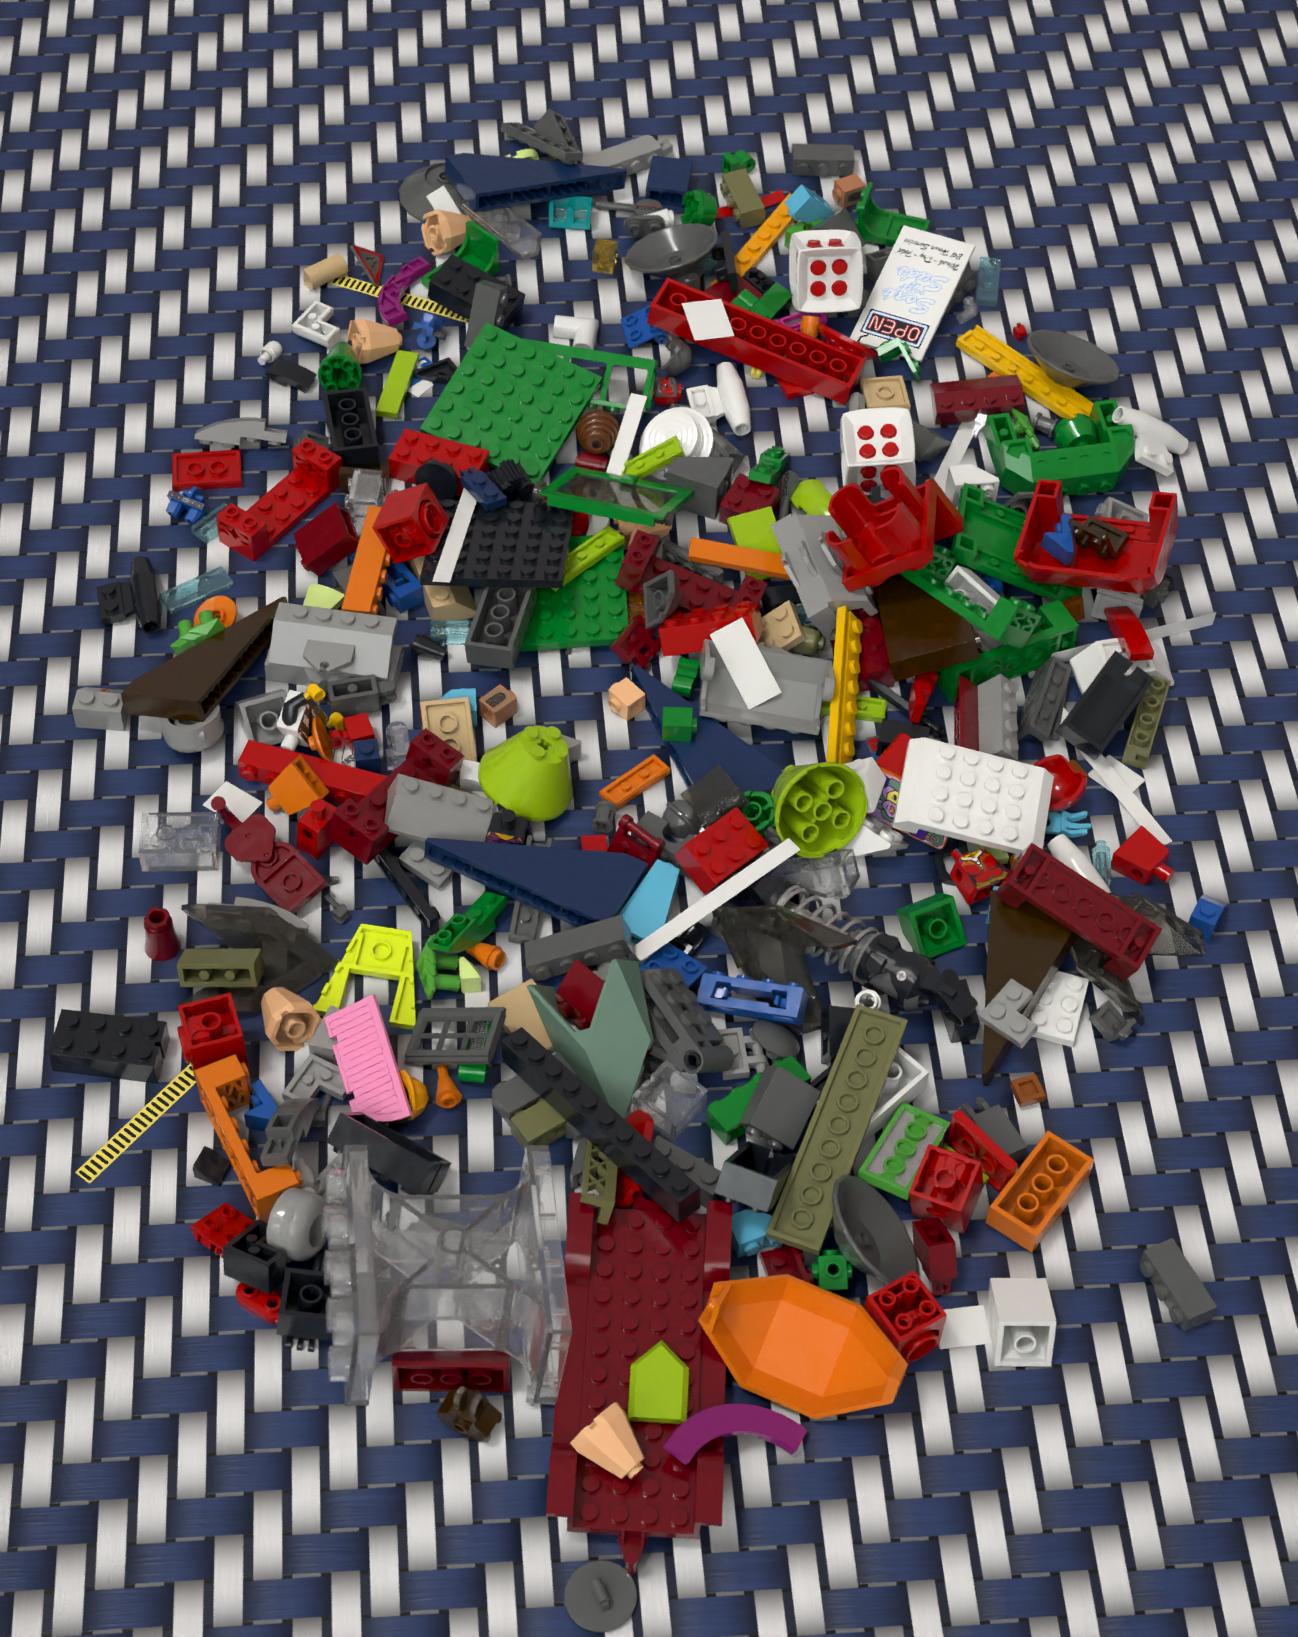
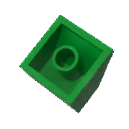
[896,893,967,958]

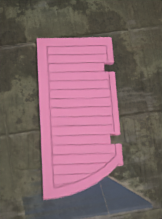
[324,994,413,1122]

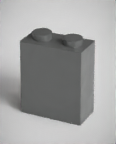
[739,1066,821,1152]

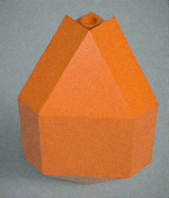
[698,1274,908,1419]

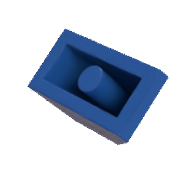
[1185,894,1228,943]

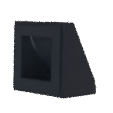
[192,1146,231,1186]

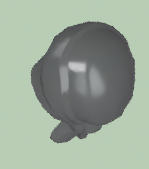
[661,335,693,376]

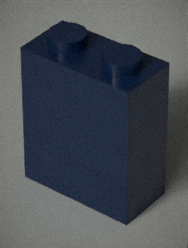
[645,155,693,208]

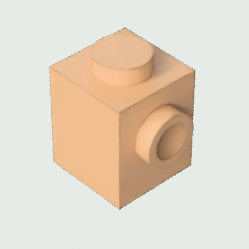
[608,677,646,721]

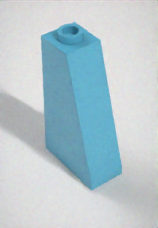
[619,859,680,956]

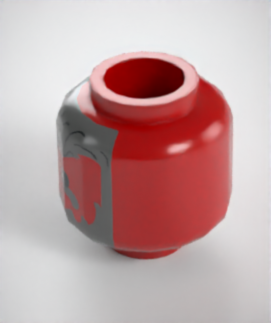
[652,377,681,406]

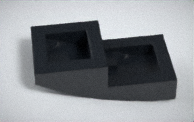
[265,359,317,393]
[669,922,711,957]

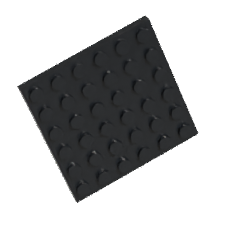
[420,499,576,588]

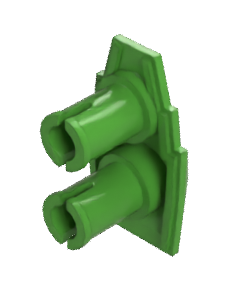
[1011,408,1041,452]
[170,610,226,655]
[416,936,460,1000]

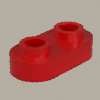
[236,1282,282,1323]

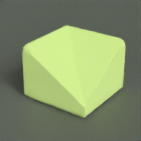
[459,957,481,993]

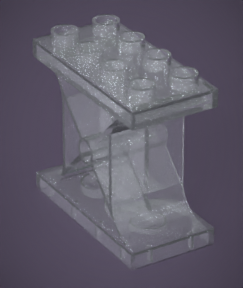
[321,1145,572,1406]

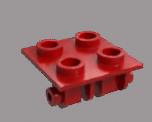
[190,1202,254,1258]

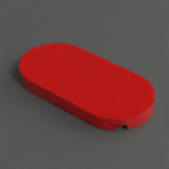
[613,1109,654,1209]

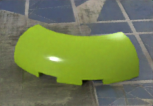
[790,479,833,515]

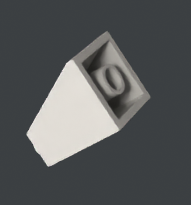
[988,1278,1056,1367]

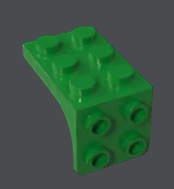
[855,182,930,247]
[421,220,499,289]

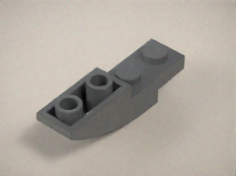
[260,1098,319,1166]

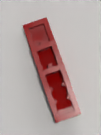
[1104,606,1154,661]
[908,670,938,723]

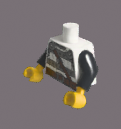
[277,684,344,751]

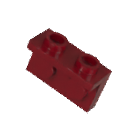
[760,1245,814,1285]

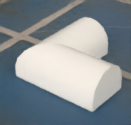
[291,300,340,349]
[553,315,599,350]

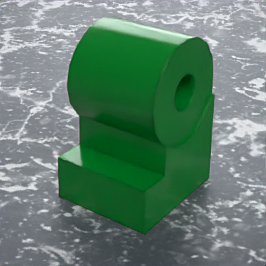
[721,150,756,174]
[731,288,759,311]
[671,657,700,698]

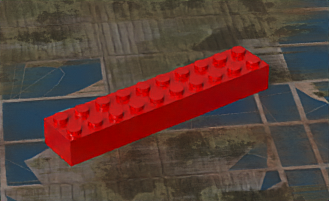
[647,277,866,405]

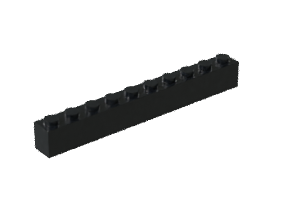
[501,1027,701,1223]

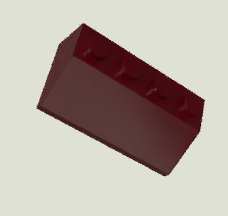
[930,375,1025,425]
[830,608,895,692]
[954,677,979,751]
[556,959,652,1057]
[392,1344,511,1393]

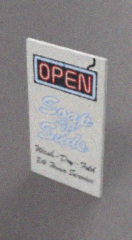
[850,226,975,362]

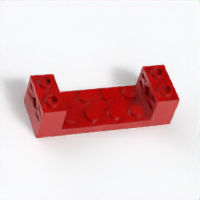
[216,437,342,562]

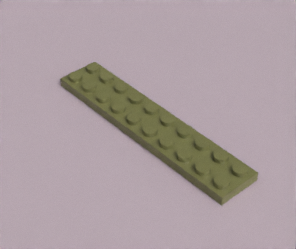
[766,1004,908,1256]

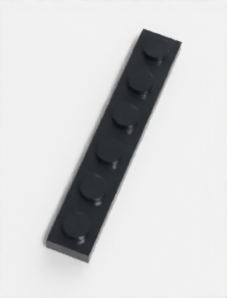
[373,847,441,936]

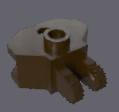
[437,1386,502,1443]

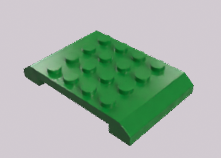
[951,482,1082,602]

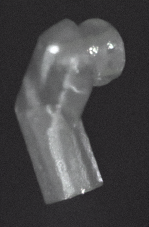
[956,296,978,324]

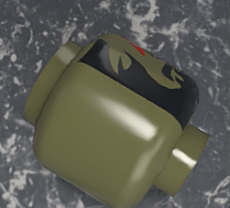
[793,623,826,657]

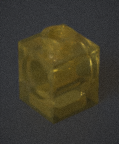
[592,238,618,275]

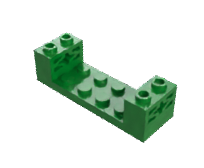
[899,543,1042,650]
[936,600,1079,702]

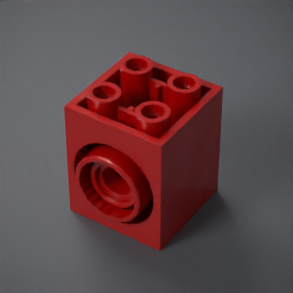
[372,483,449,564]
[177,992,249,1084]
[908,1144,984,1234]
[864,1271,947,1363]

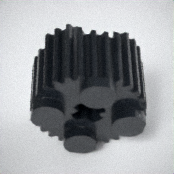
[485,459,534,502]

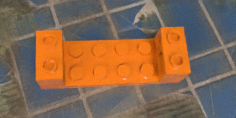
[194,1054,303,1223]

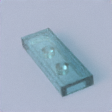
[975,257,1001,307]
[160,566,233,614]

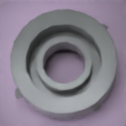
[159,705,224,753]
[266,1187,331,1263]

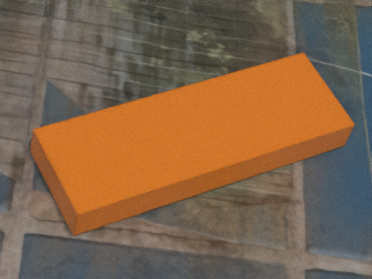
[599,754,670,810]

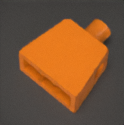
[266,755,329,815]

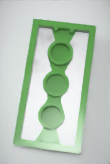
[857,1102,950,1200]

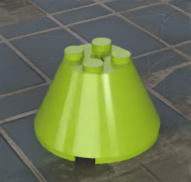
[478,726,573,822]
[771,762,868,858]

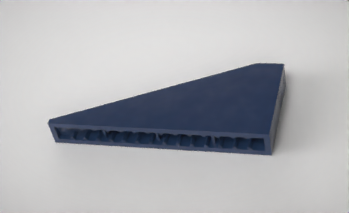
[444,153,627,212]
[631,665,783,822]
[424,838,648,927]

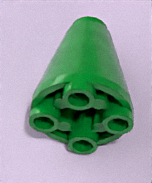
[318,342,362,392]

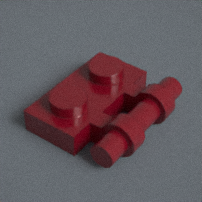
[609,614,662,673]

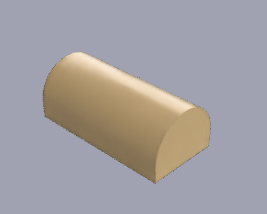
[303,253,348,290]

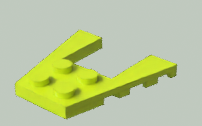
[313,924,416,1030]

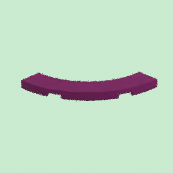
[378,256,432,327]
[662,1404,807,1465]

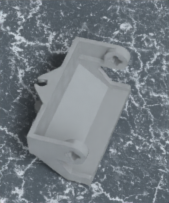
[771,514,878,640]
[264,602,404,701]
[699,639,835,735]

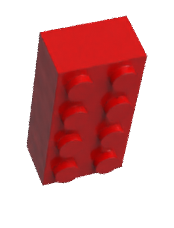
[388,428,490,497]
[658,601,763,657]

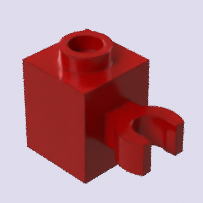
[329,712,375,755]

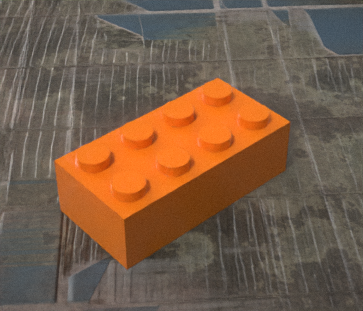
[985,1131,1094,1253]

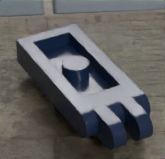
[460,467,507,511]

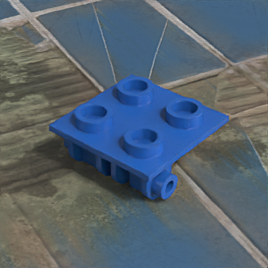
[621,305,667,349]
[639,942,708,988]

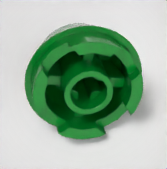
[681,188,717,226]
[1054,413,1097,449]
[732,790,775,838]

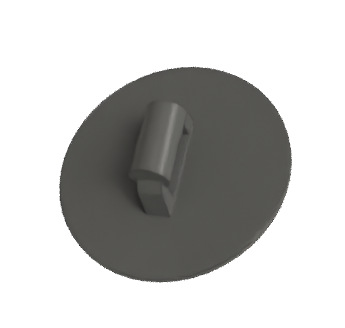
[564,1560,637,1633]

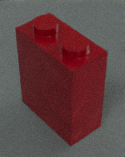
[293,502,359,577]

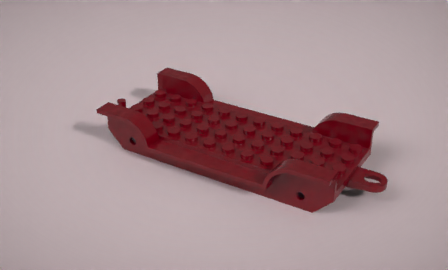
[546,1189,733,1574]

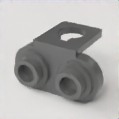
[624,215,665,237]

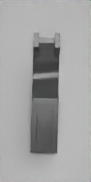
[508,835,553,944]

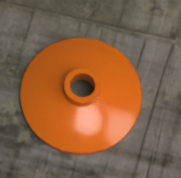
[194,596,237,628]
[308,716,333,762]

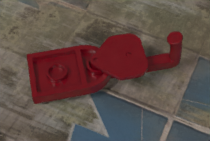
[211,796,328,914]

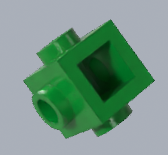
[811,1250,852,1291]

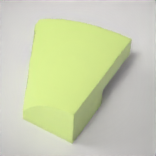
[303,584,345,610]

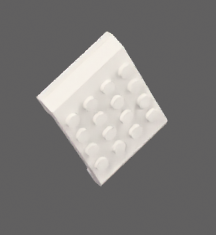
[892,737,1054,859]

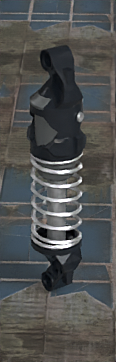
[732,868,978,1026]

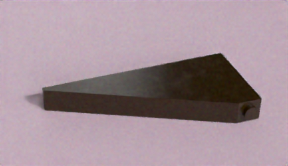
[875,573,982,682]
[121,597,288,722]
[982,890,1079,1086]

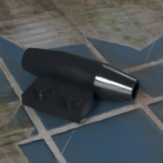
[96,556,162,634]

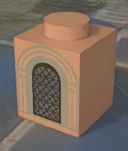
[832,173,866,208]
[479,684,517,728]

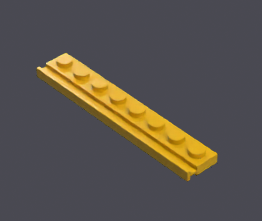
[956,325,1094,420]
[826,606,863,764]

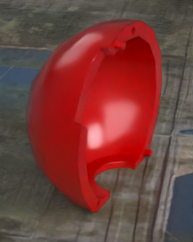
[1034,754,1087,812]

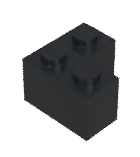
[223,1219,286,1294]

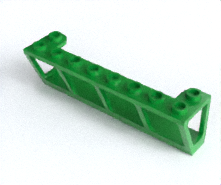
[521,338,658,417]

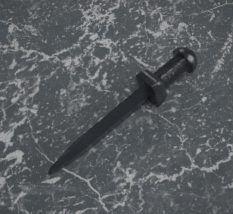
[867,679,943,736]

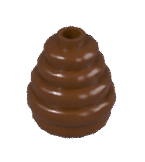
[577,410,620,455]

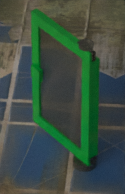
[532,466,694,527]

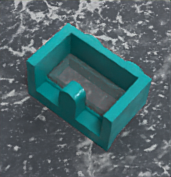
[549,196,592,230]

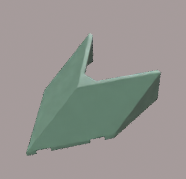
[527,959,653,1119]

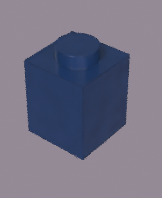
[353,739,381,774]

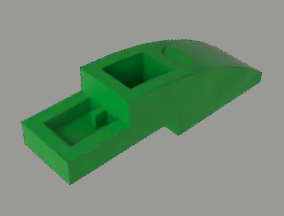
[748,446,790,486]
[427,891,508,953]

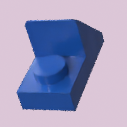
[1041,514,1074,566]
[244,1079,278,1132]

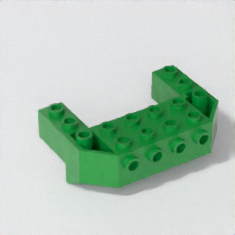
[983,399,1135,497]

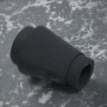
[411,634,448,661]

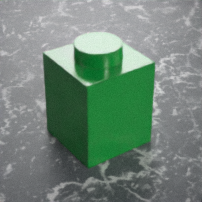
[662,707,697,742]

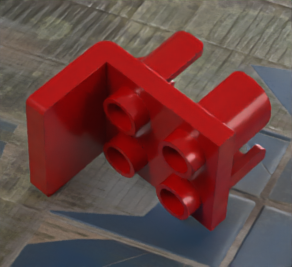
[825,466,963,592]

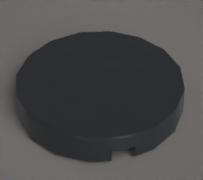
[415,459,459,501]

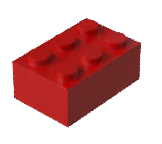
[674,807,769,896]

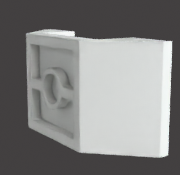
[1069,638,1175,694]

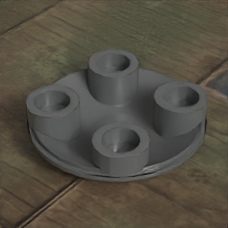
[749,1019,800,1061]

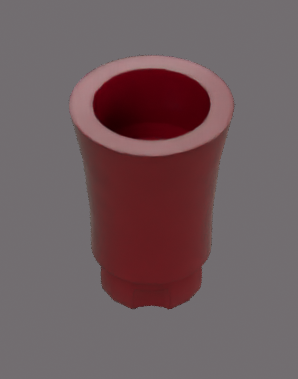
[144,906,181,961]

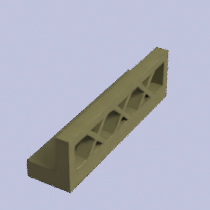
[580,1138,618,1225]

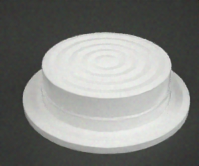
[639,407,714,482]

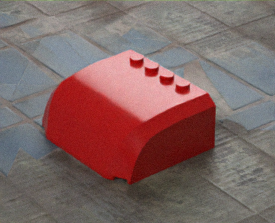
[1013,479,1179,595]

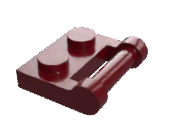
[608,814,666,875]

